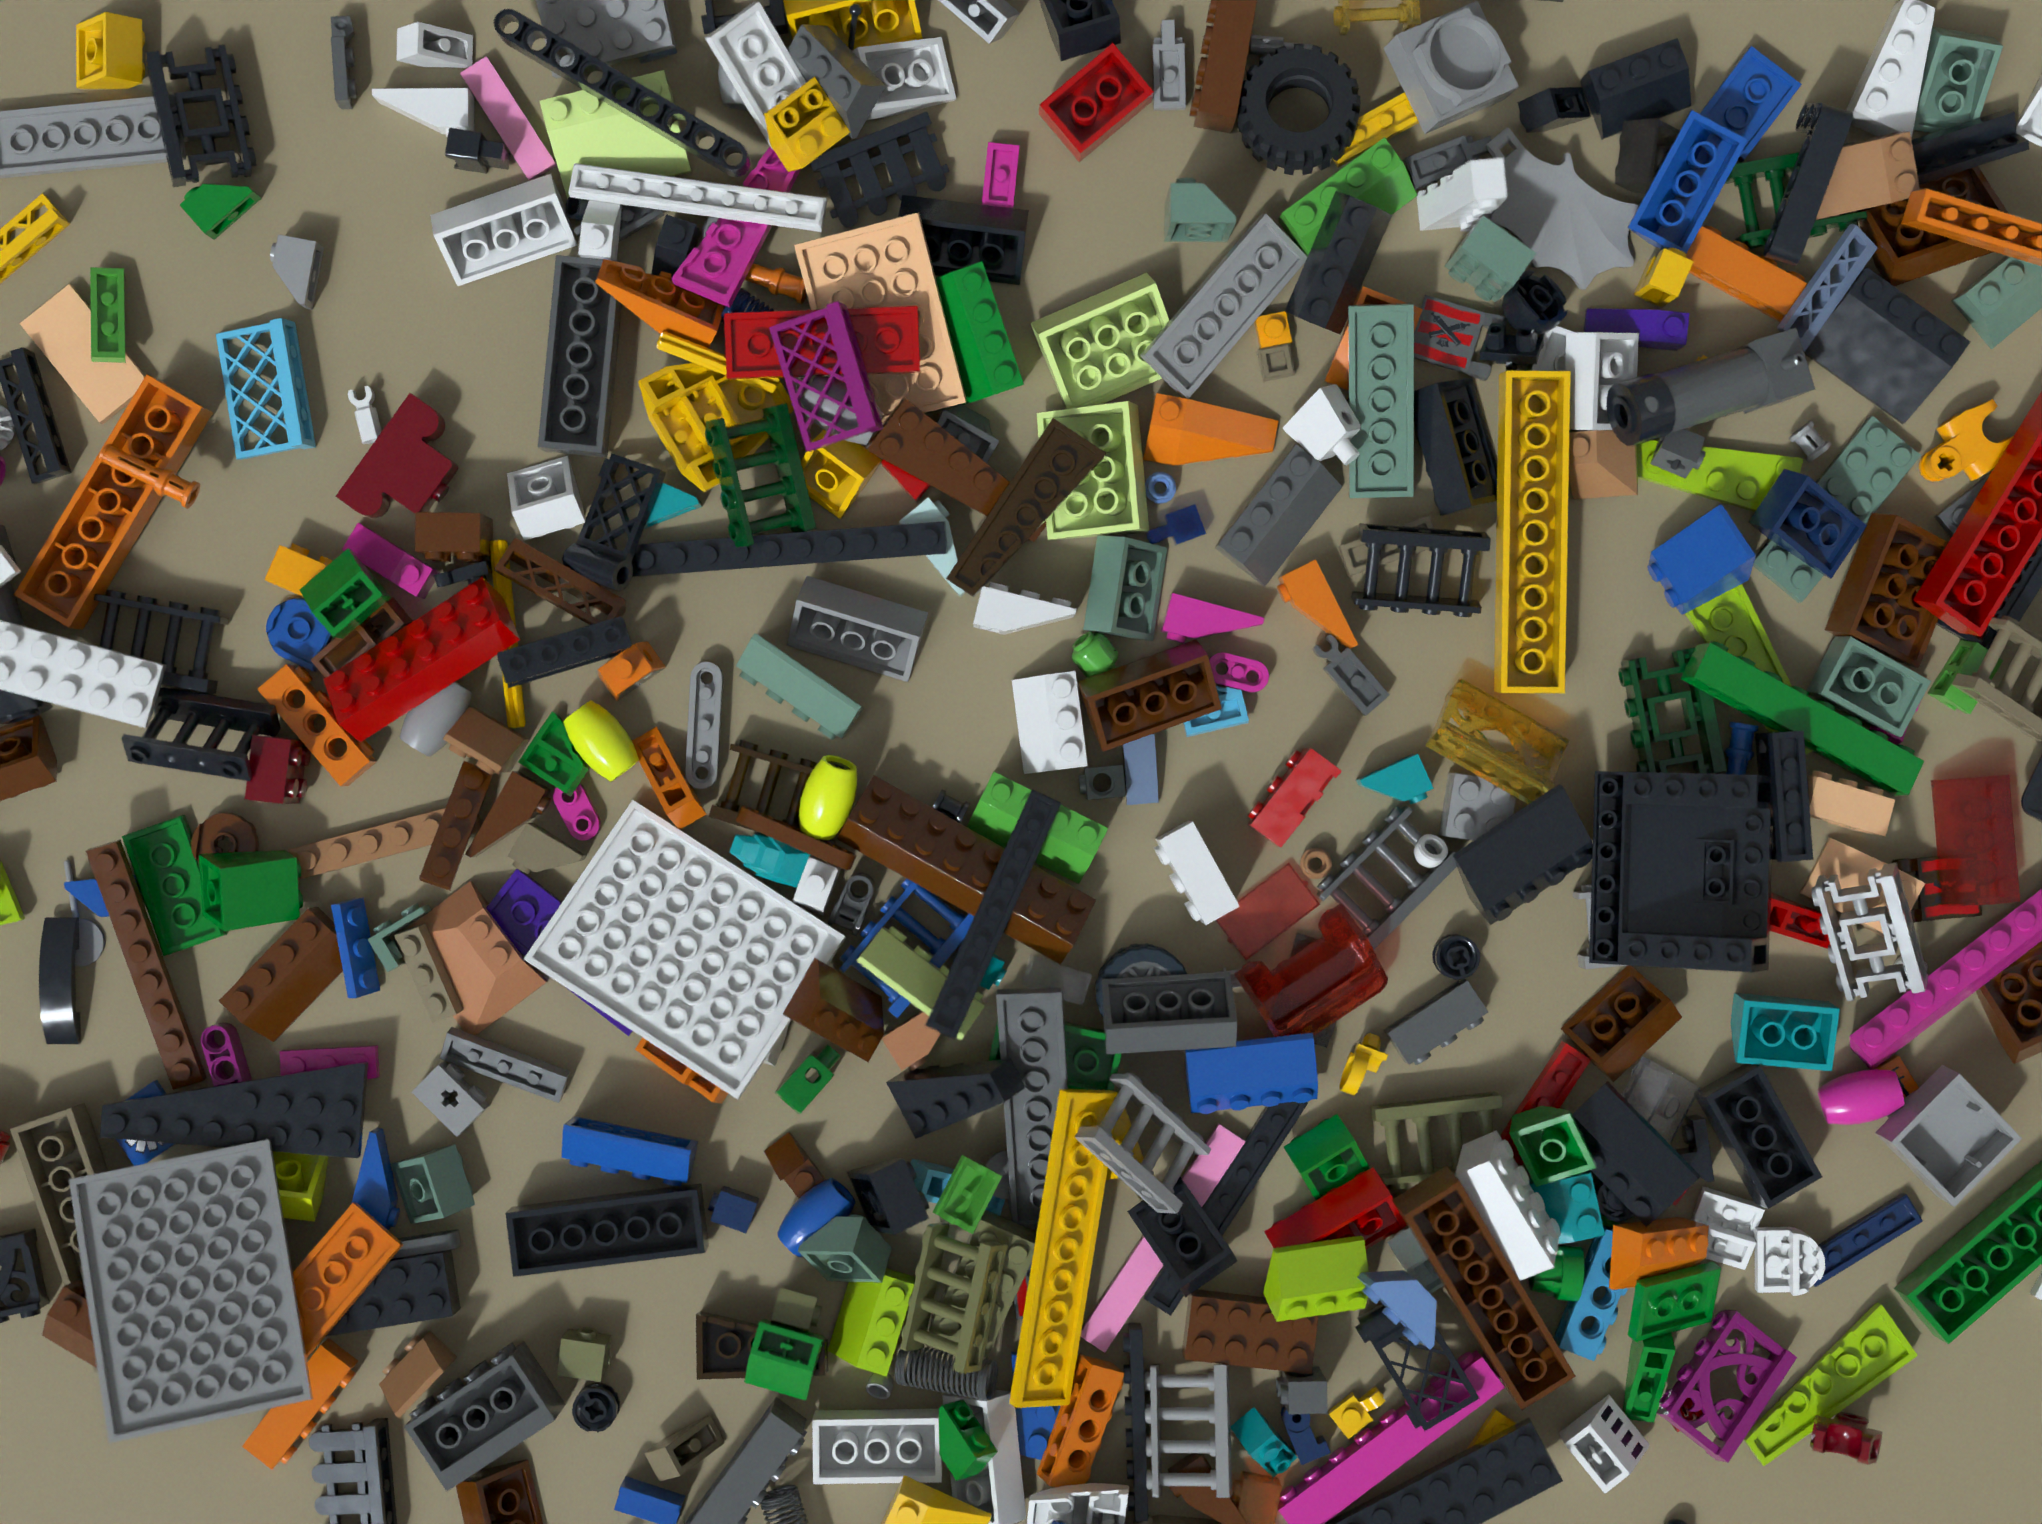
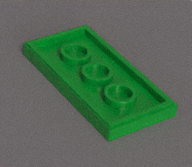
[122,815,227,956]

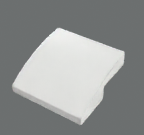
[1691,1186,1765,1270]

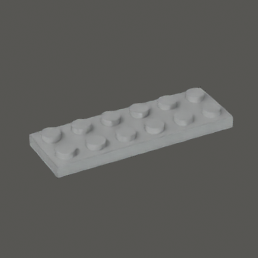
[0,94,186,179]
[1140,213,1307,399]

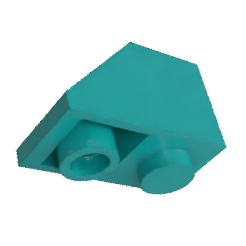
[1231,1407,1298,1478]

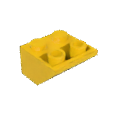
[764,77,850,172]

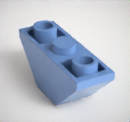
[1358,1270,1437,1350]

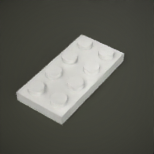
[705,2,806,150]

